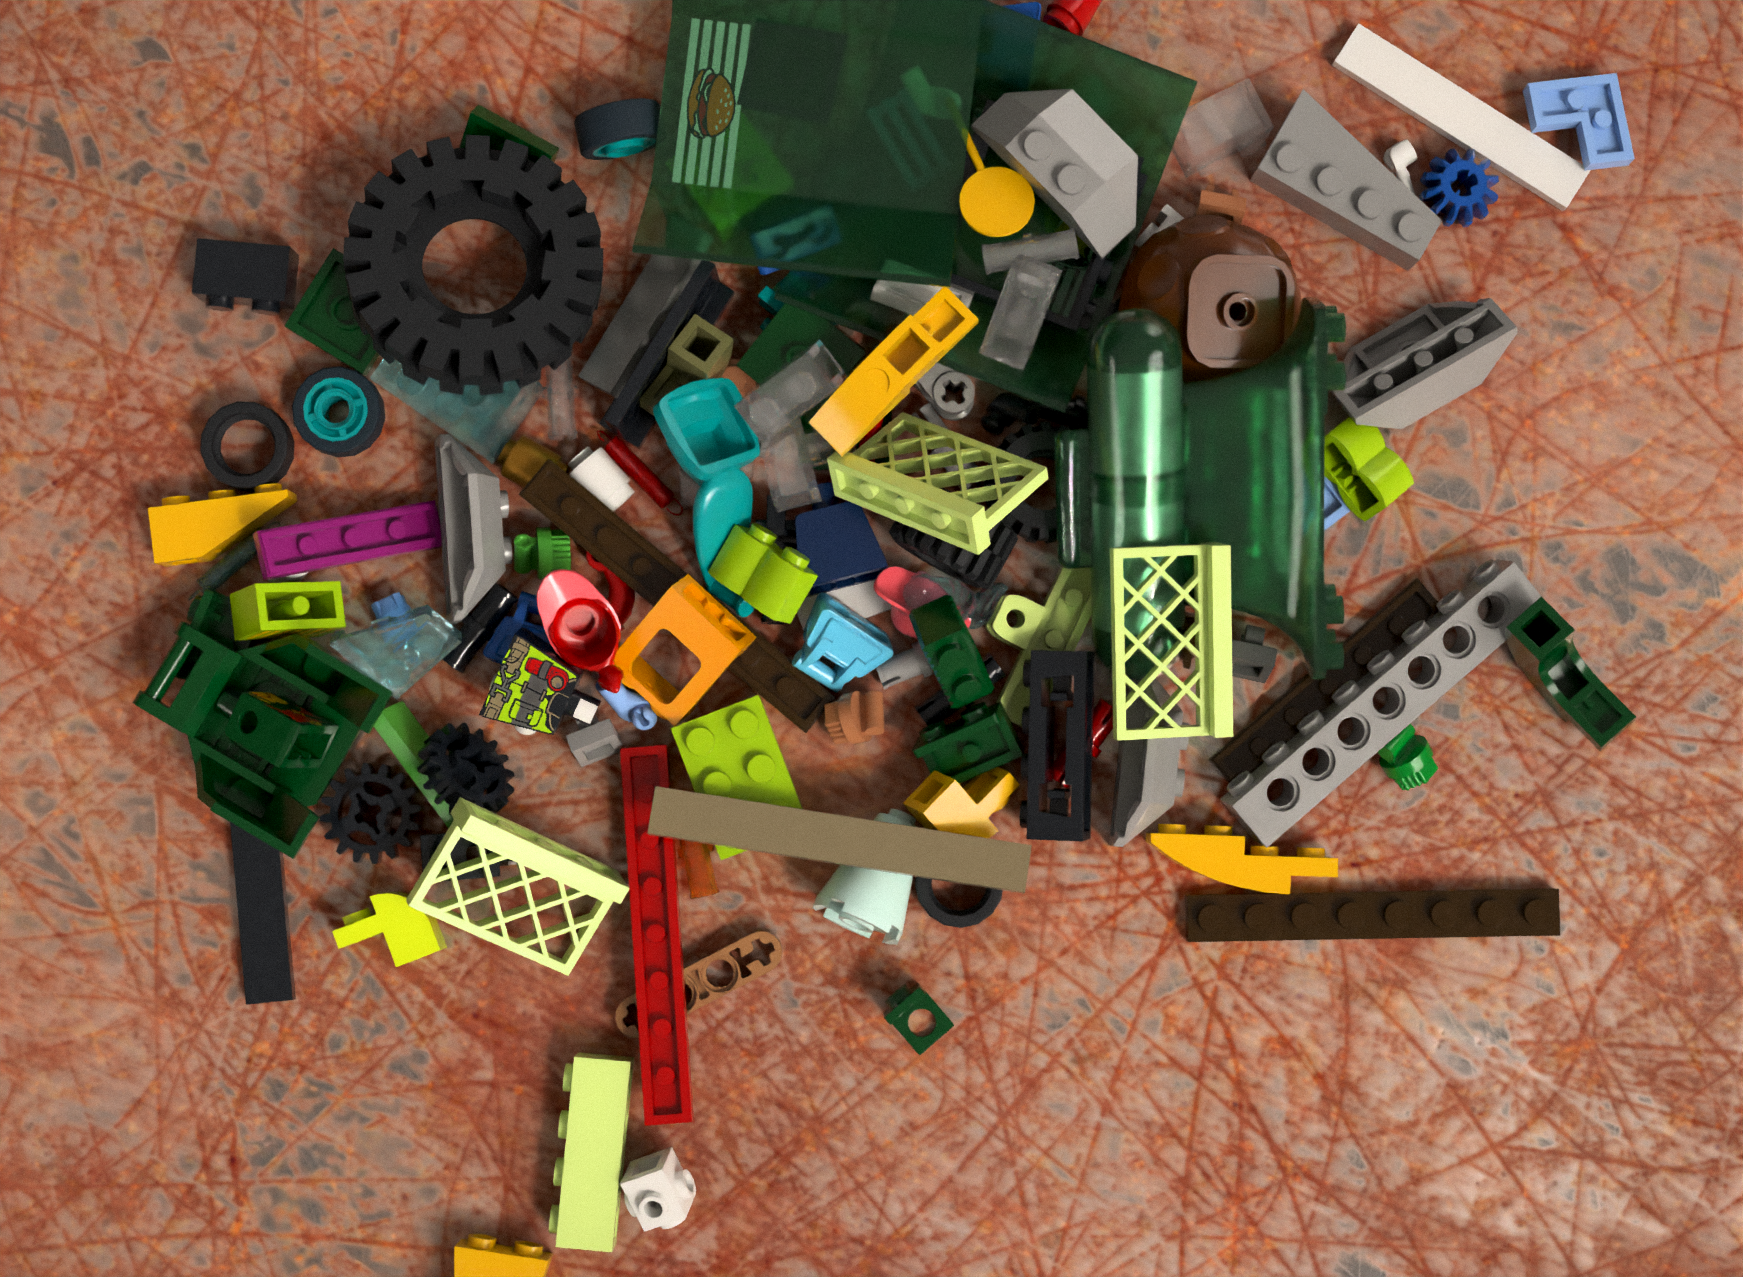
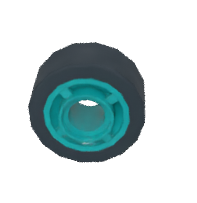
[574,98,667,160]
[292,366,386,458]

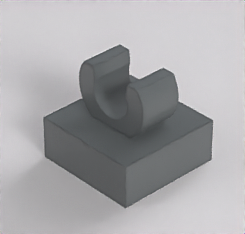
[1232,625,1277,683]

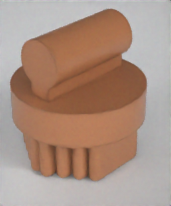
[824,691,885,745]

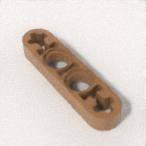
[615,930,783,1038]

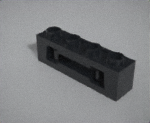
[1019,650,1095,842]

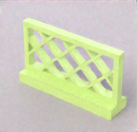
[827,412,1049,555]
[1110,542,1233,741]
[406,797,630,976]

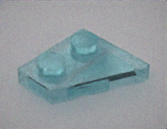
[330,605,462,699]

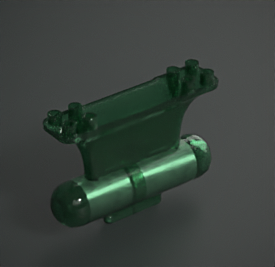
[1055,297,1346,681]

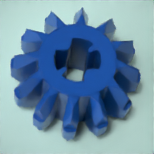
[1419,148,1499,228]

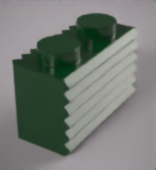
[909,595,994,708]

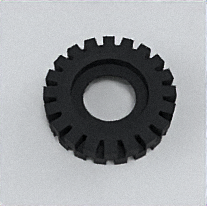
[343,135,604,396]

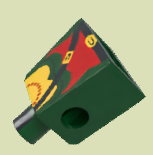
[216,688,339,768]

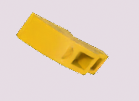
[809,286,978,457]
[1146,824,1338,894]

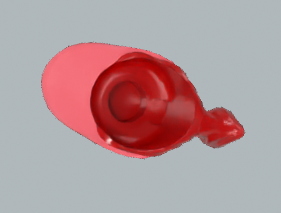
[536,569,625,693]

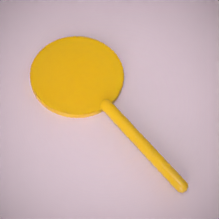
[944,97,1035,237]

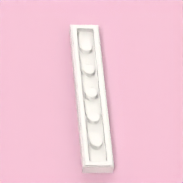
[1332,23,1591,211]

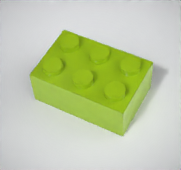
[671,695,803,860]

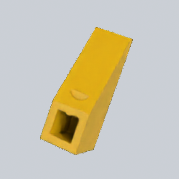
[148,483,297,567]

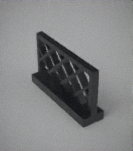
[599,257,735,450]

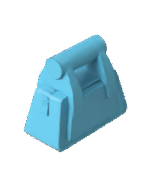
[792,592,894,693]

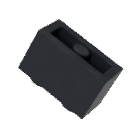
[192,238,299,315]

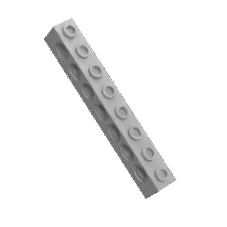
[1220,559,1542,848]

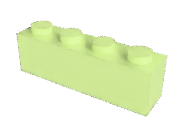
[549,1052,634,1252]

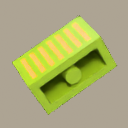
[230,581,346,641]

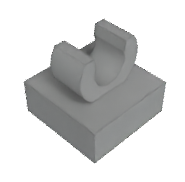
[566,715,624,767]

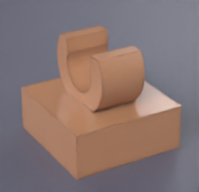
[1194,184,1247,224]

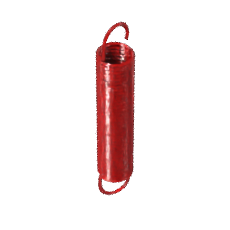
[596,430,683,516]

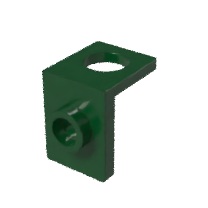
[883,983,954,1055]

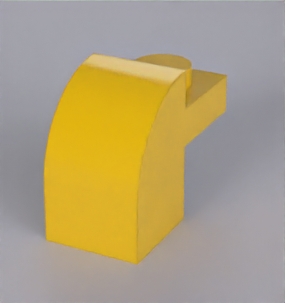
[903,767,1020,838]

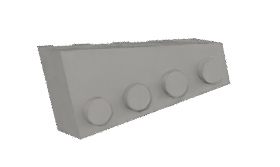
[1250,89,1442,271]

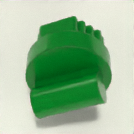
[1378,724,1438,790]

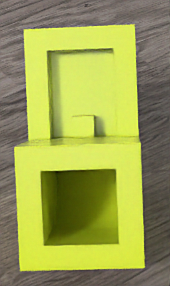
[332,892,447,967]

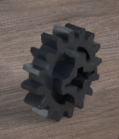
[417,723,515,816]
[319,763,424,864]

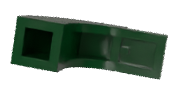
[1505,597,1636,751]

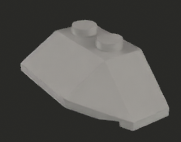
[971,89,1138,260]
[1331,298,1518,429]
[434,434,512,625]
[1109,659,1189,847]

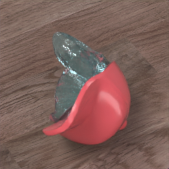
[874,566,1008,639]

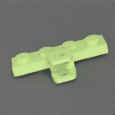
[985,545,1103,727]

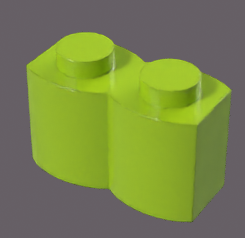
[1309,416,1414,522]
[708,523,818,624]

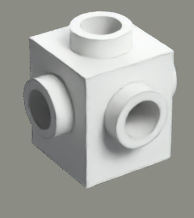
[620,1147,696,1232]

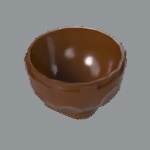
[1118,215,1304,404]

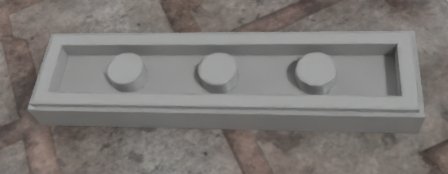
[578,220,714,399]

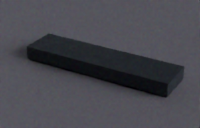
[230,822,296,1005]

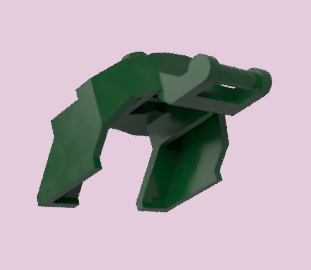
[132,621,394,859]

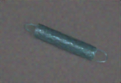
[188,521,280,601]

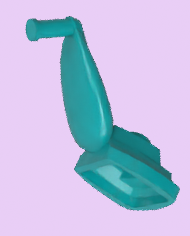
[653,378,760,617]

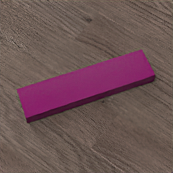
[253,500,442,580]

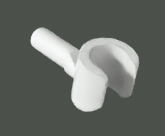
[1383,140,1417,194]

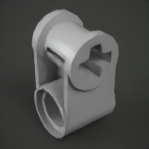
[913,351,975,421]

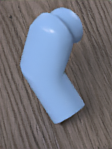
[596,682,657,730]

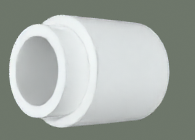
[568,446,635,512]

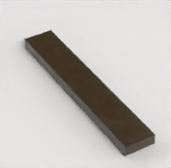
[1208,578,1439,783]

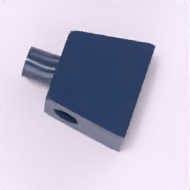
[795,482,888,598]

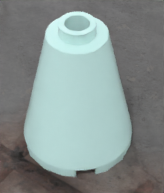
[813,809,916,945]

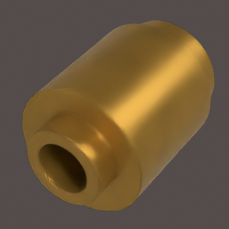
[497,435,570,488]

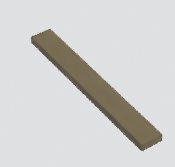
[647,786,1032,894]

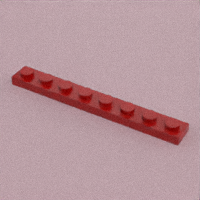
[620,745,694,1126]

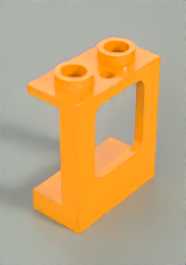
[614,574,757,726]

